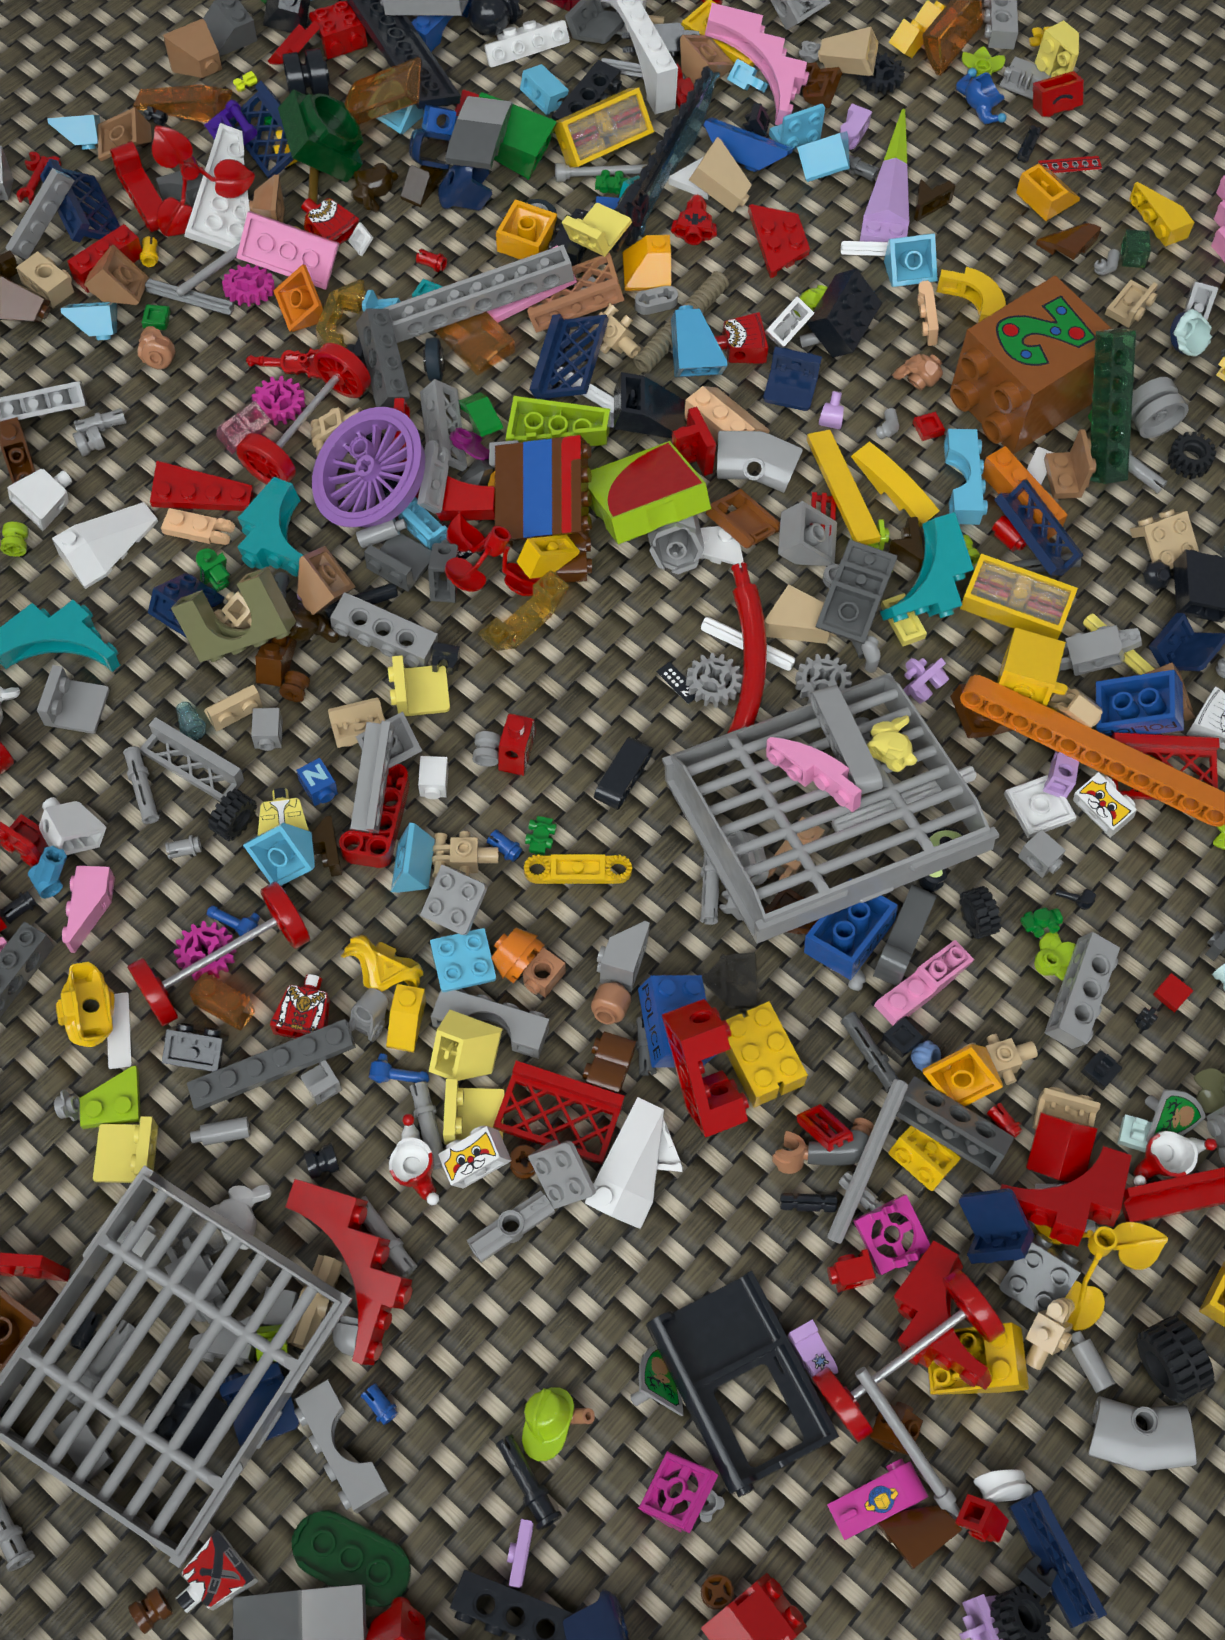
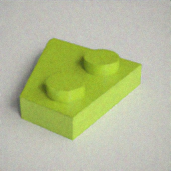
[79,1066,141,1129]

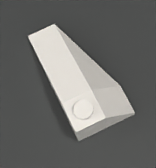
[52,502,158,589]
[585,1097,664,1229]

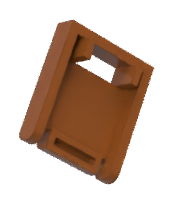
[705,489,780,548]

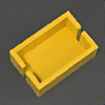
[725,1001,808,1108]

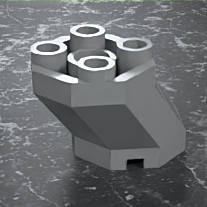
[648,515,704,574]

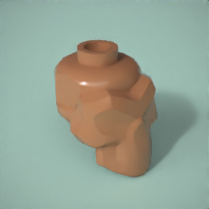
[137,326,175,370]
[892,354,943,391]

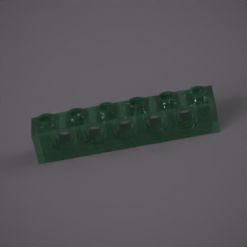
[1090,328,1136,484]

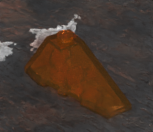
[133,84,233,123]

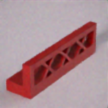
[1121,1167,1225,1223]

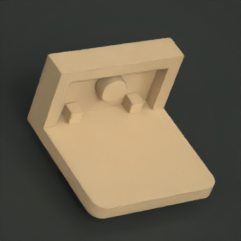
[1130,509,1199,570]

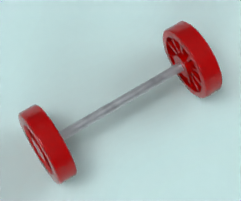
[236,343,371,485]
[127,881,310,1026]
[812,1269,1005,1442]

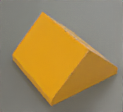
[922,1044,1003,1107]

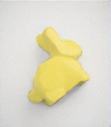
[867,715,917,772]

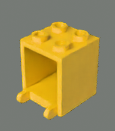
[997,627,1068,712]

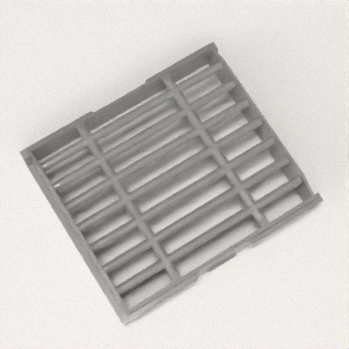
[662,673,999,944]
[0,1165,353,1568]

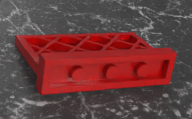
[1111,732,1220,800]
[493,1060,625,1165]

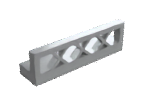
[420,379,467,471]
[140,717,245,802]
[350,721,395,833]

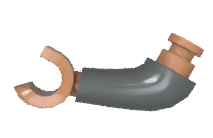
[772,1118,874,1174]

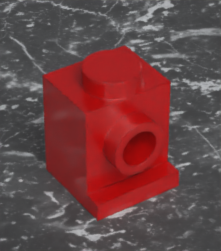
[827,1249,876,1292]
[955,1494,1009,1543]

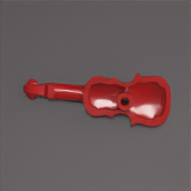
[246,348,321,379]

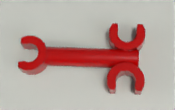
[17,152,62,205]

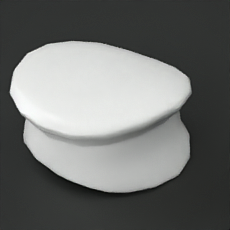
[974,1470,1033,1503]

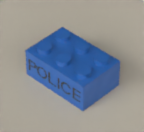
[1096,670,1184,737]
[804,878,898,980]
[638,975,716,1068]

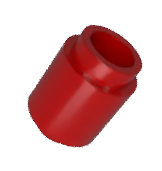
[992,515,1027,552]

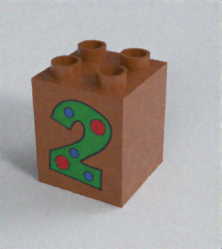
[950,275,1122,455]

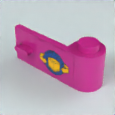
[827,1459,929,1540]

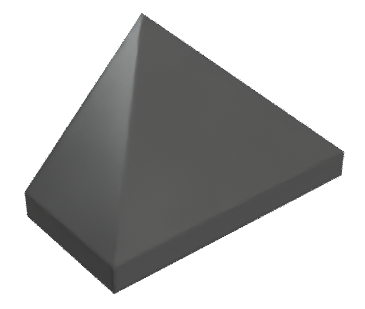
[459,459,495,486]

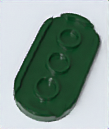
[291,1510,411,1607]

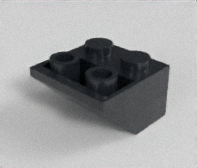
[145,1376,229,1459]

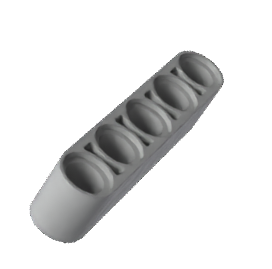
[810,685,883,795]

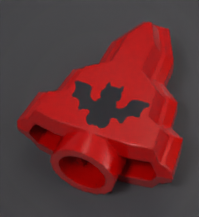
[671,194,717,245]

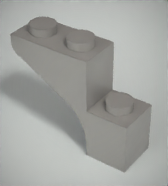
[189,1286,299,1368]

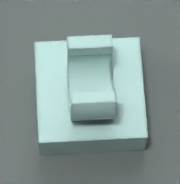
[1117,1114,1152,1152]

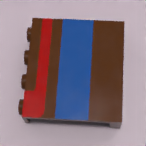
[495,435,592,548]

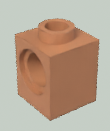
[523,947,565,998]

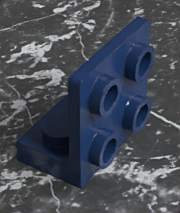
[148,573,224,638]

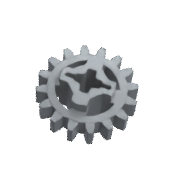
[686,653,743,708]
[795,654,852,704]

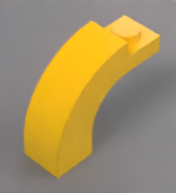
[936,267,1006,323]

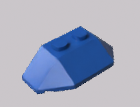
[704,117,794,172]

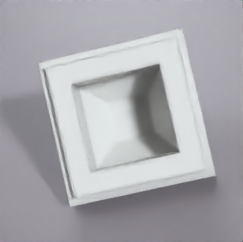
[348,222,373,256]

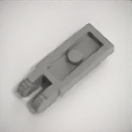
[417,440,450,514]

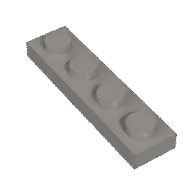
[5,168,75,259]

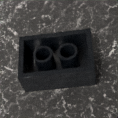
[806,268,882,358]

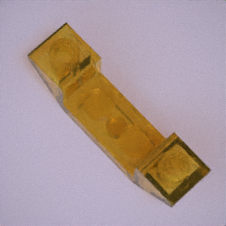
[316,279,367,348]
[478,570,569,651]

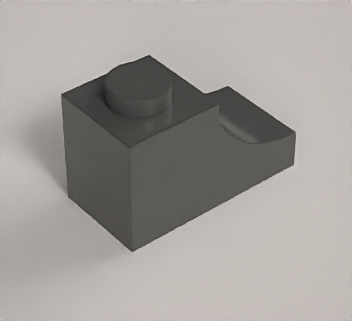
[156,165,203,207]

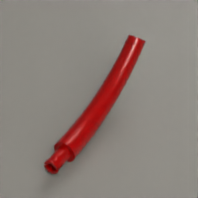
[727,562,767,734]

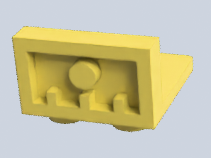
[562,203,632,257]
[443,1079,505,1145]
[93,1116,159,1183]

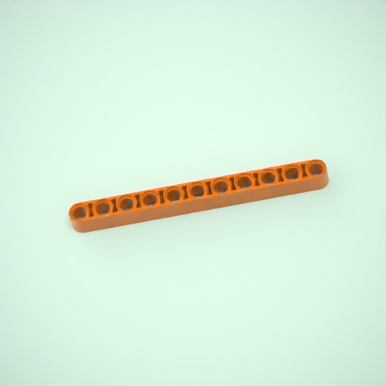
[960,675,1225,827]

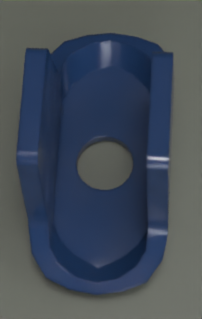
[409,128,451,169]
[438,165,492,211]
[563,1589,629,1640]

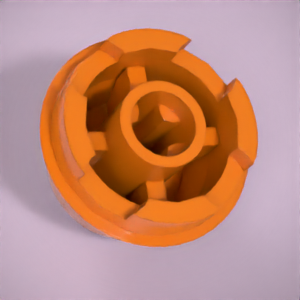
[491,928,545,984]

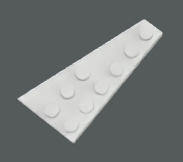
[184,123,250,252]

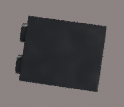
[1173,549,1225,623]

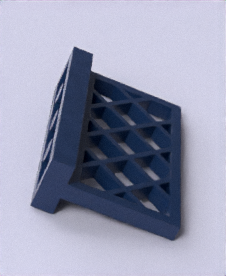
[229,81,294,179]
[40,158,120,242]
[529,314,609,400]
[1008,1490,1107,1628]

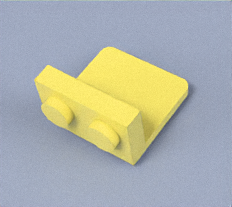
[388,655,450,716]

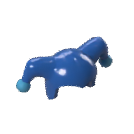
[956,68,1006,124]

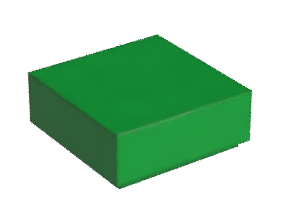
[141,304,171,330]

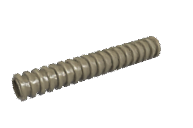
[634,271,729,373]

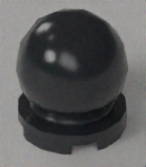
[468,0,523,37]

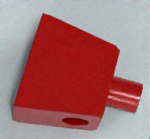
[366,1597,425,1640]

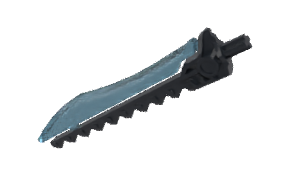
[612,66,720,253]

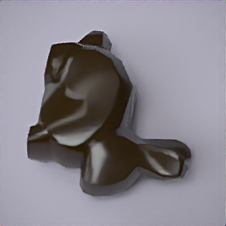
[351,163,399,213]
[288,603,339,643]

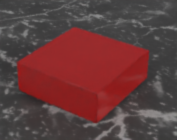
[912,411,945,441]
[1153,973,1194,1013]

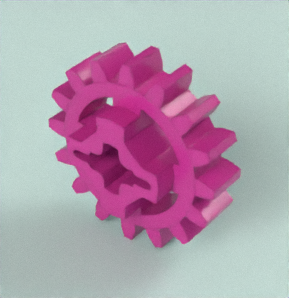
[222,264,275,307]
[252,376,306,426]
[174,921,237,982]

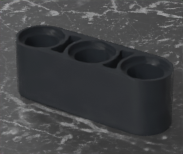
[594,736,653,810]

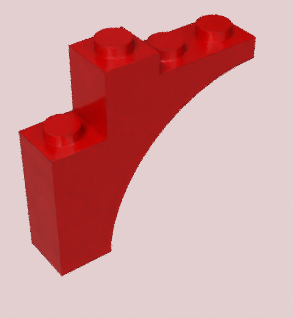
[1000,1146,1132,1247]
[893,1241,992,1390]

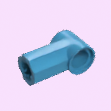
[28,846,67,899]

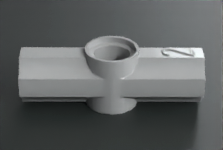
[467,1191,555,1263]

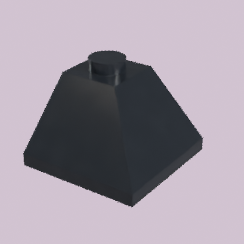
[263,0,310,33]

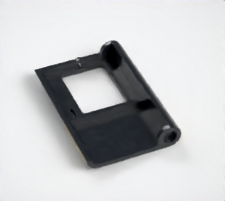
[646,1270,840,1498]

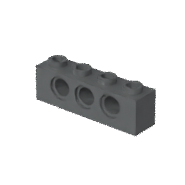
[356,308,410,408]
[0,922,54,1018]
[896,1076,1015,1175]

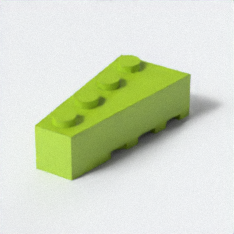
[505,396,610,446]

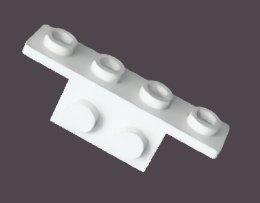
[484,20,569,67]

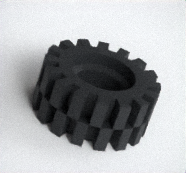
[1167,432,1216,479]
[208,789,257,841]
[959,886,1001,939]
[990,1586,1051,1640]

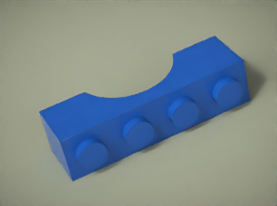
[411,0,471,52]

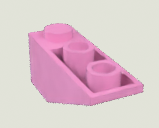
[62,866,115,953]

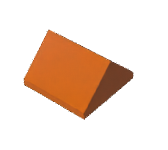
[273,264,324,332]

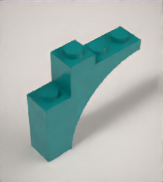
[238,477,304,577]
[880,512,974,623]
[0,600,120,672]

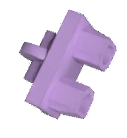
[903,658,949,704]
[959,1594,1005,1640]

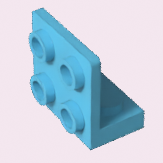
[769,104,825,149]
[430,928,496,992]

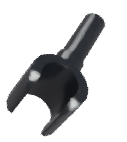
[1055,889,1096,910]

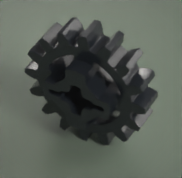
[857,52,905,95]

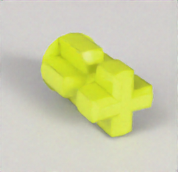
[233,71,258,92]

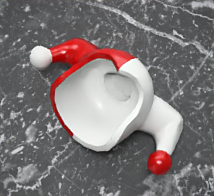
[389,1114,439,1205]
[1133,1131,1217,1186]

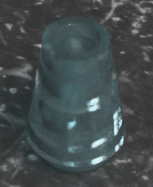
[176,702,206,740]

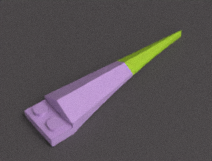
[860,108,909,242]

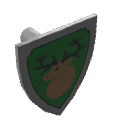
[1145,1089,1206,1142]
[630,1345,683,1416]

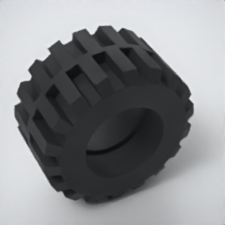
[1137,1316,1215,1403]

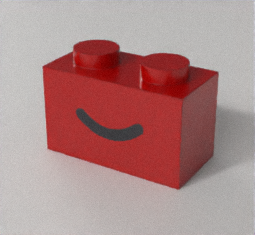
[1033,71,1084,117]

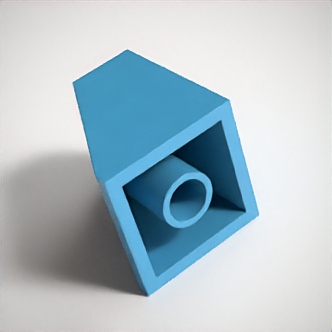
[671,305,727,377]

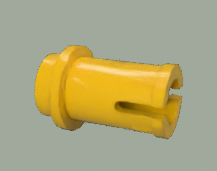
[140,236,158,267]

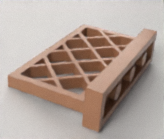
[527,253,624,333]

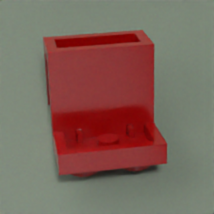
[701,1573,807,1640]

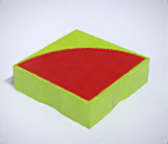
[588,441,711,544]

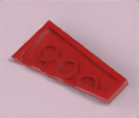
[150,461,253,511]
[0,1253,71,1282]

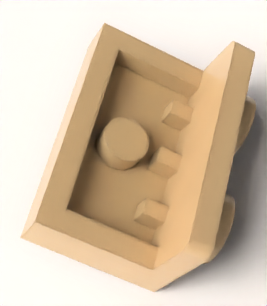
[1105,280,1158,328]
[204,685,263,732]
[328,698,385,748]
[1032,1087,1101,1129]

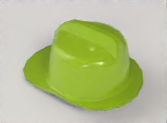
[522,1387,574,1461]

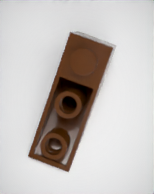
[0,417,36,483]
[255,636,297,687]

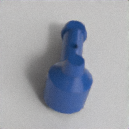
[207,906,260,941]
[369,1054,429,1083]

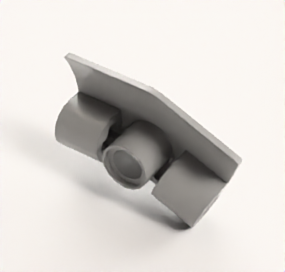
[717,431,803,493]
[1088,1396,1197,1471]

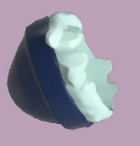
[1170,309,1212,357]

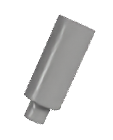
[356,518,407,549]
[190,1116,250,1146]
[1071,1331,1115,1393]

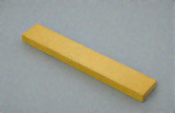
[807,429,881,545]

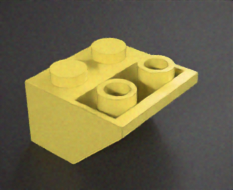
[1034,20,1079,77]
[429,1009,502,1081]

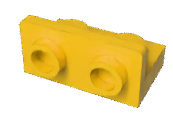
[888,1125,961,1191]

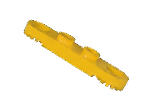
[524,854,632,884]

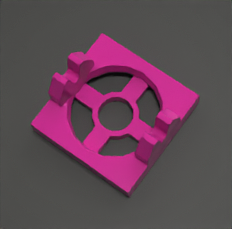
[853,1194,930,1275]
[638,1451,718,1534]

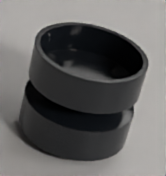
[282,48,330,96]

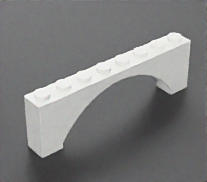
[600,0,678,114]

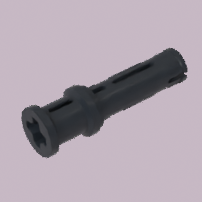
[496,1434,562,1531]

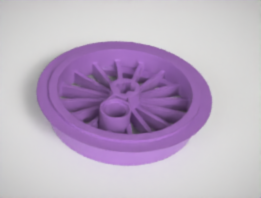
[312,407,425,528]

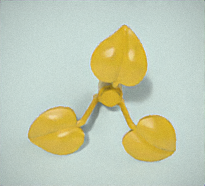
[1034,1222,1168,1331]

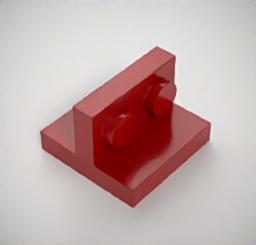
[672,406,716,476]

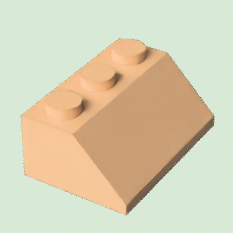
[685,386,770,445]

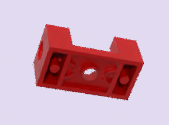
[662,999,749,1138]

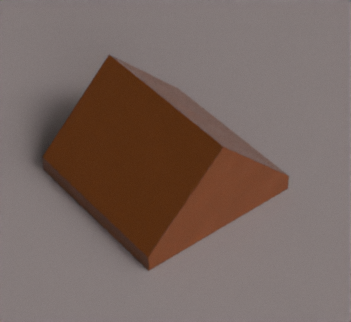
[0,1288,42,1372]

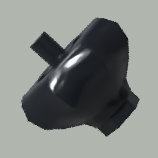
[1142,559,1172,591]

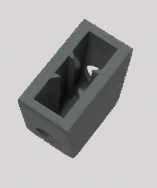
[428,539,459,603]

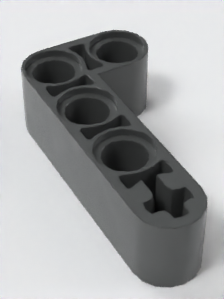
[873,885,937,986]

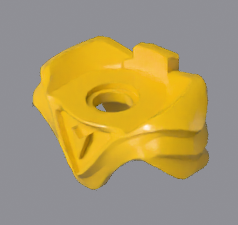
[341,935,423,992]
[56,962,114,1047]

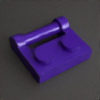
[204,100,257,146]

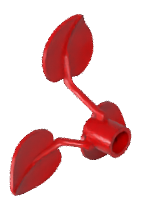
[152,125,255,236]
[445,514,549,596]

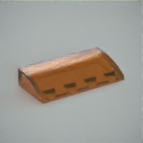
[923,0,983,76]
[345,57,421,125]
[434,281,515,376]

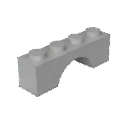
[431,989,549,1059]
[294,1380,389,1514]

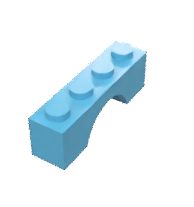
[944,429,988,525]

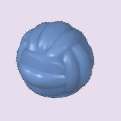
[911,1040,941,1072]

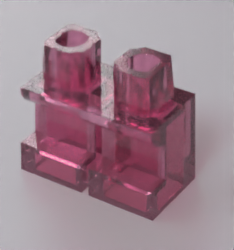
[216,401,271,455]

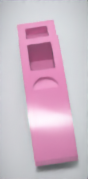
[766,737,862,812]
[874,940,974,1026]

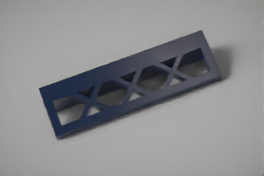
[994,480,1084,575]

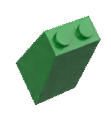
[479,92,557,180]

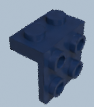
[763,346,822,411]
[1149,613,1225,671]
[959,1188,1035,1264]
[219,1362,299,1447]

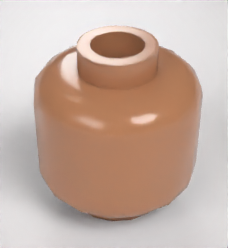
[591,982,631,1025]

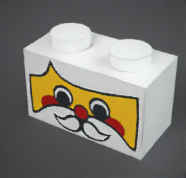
[1073,772,1137,838]
[438,1126,512,1189]

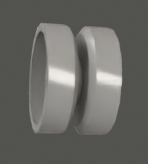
[1124,377,1189,438]

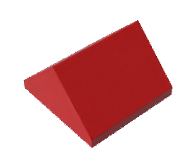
[1026,1112,1098,1182]

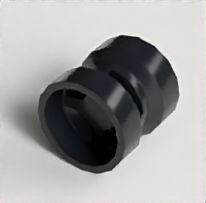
[304,1143,340,1180]

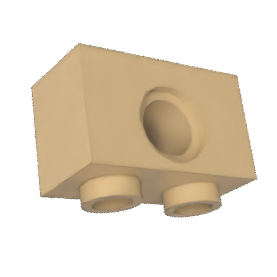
[16,251,74,308]

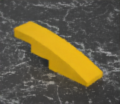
[851,441,940,527]

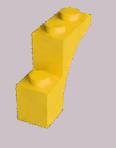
[889,0,958,58]

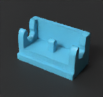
[520,64,569,115]
[398,497,448,550]

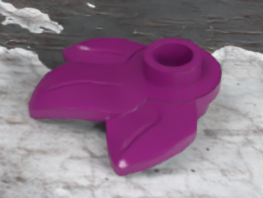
[449,428,489,460]

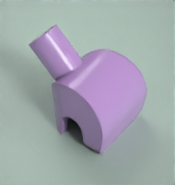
[819,391,844,429]

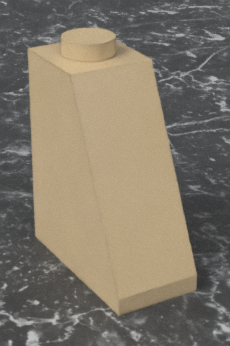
[818,26,879,76]
[689,137,752,212]
[764,584,837,644]

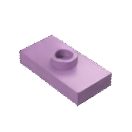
[507,1519,534,1590]

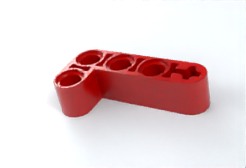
[110,141,163,233]
[339,764,410,868]

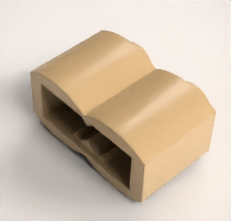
[1048,686,1103,728]

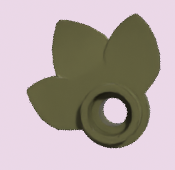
[1194,1068,1225,1113]

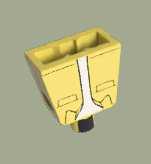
[257,788,309,836]

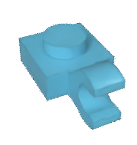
[727,59,769,93]

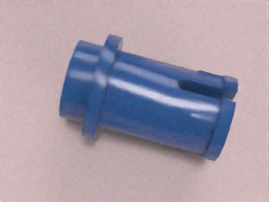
[487,829,522,862]
[361,1383,398,1425]

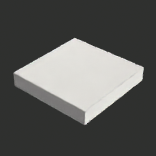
[1004,775,1077,838]

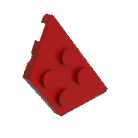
[748,204,810,278]

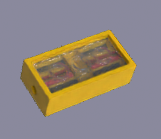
[554,87,654,167]
[960,554,1078,640]

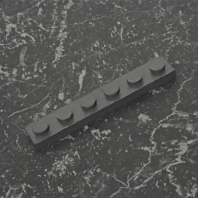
[187,1019,356,1111]

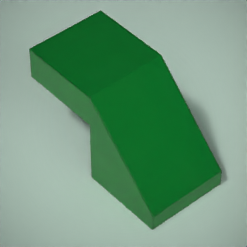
[458,392,503,437]

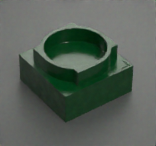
[278,89,364,183]

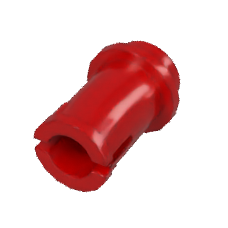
[416,249,447,272]
[987,1103,1023,1138]

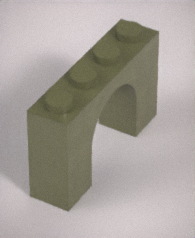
[171,567,296,663]

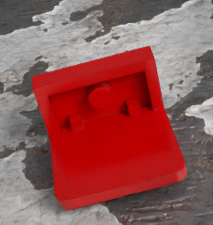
[309,1,368,59]
[0,814,49,867]

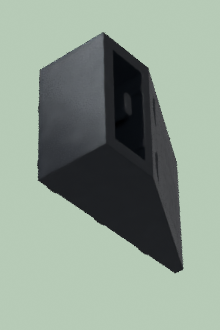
[614,372,685,439]

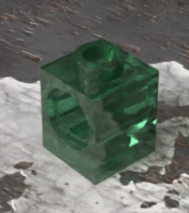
[1121,229,1151,268]

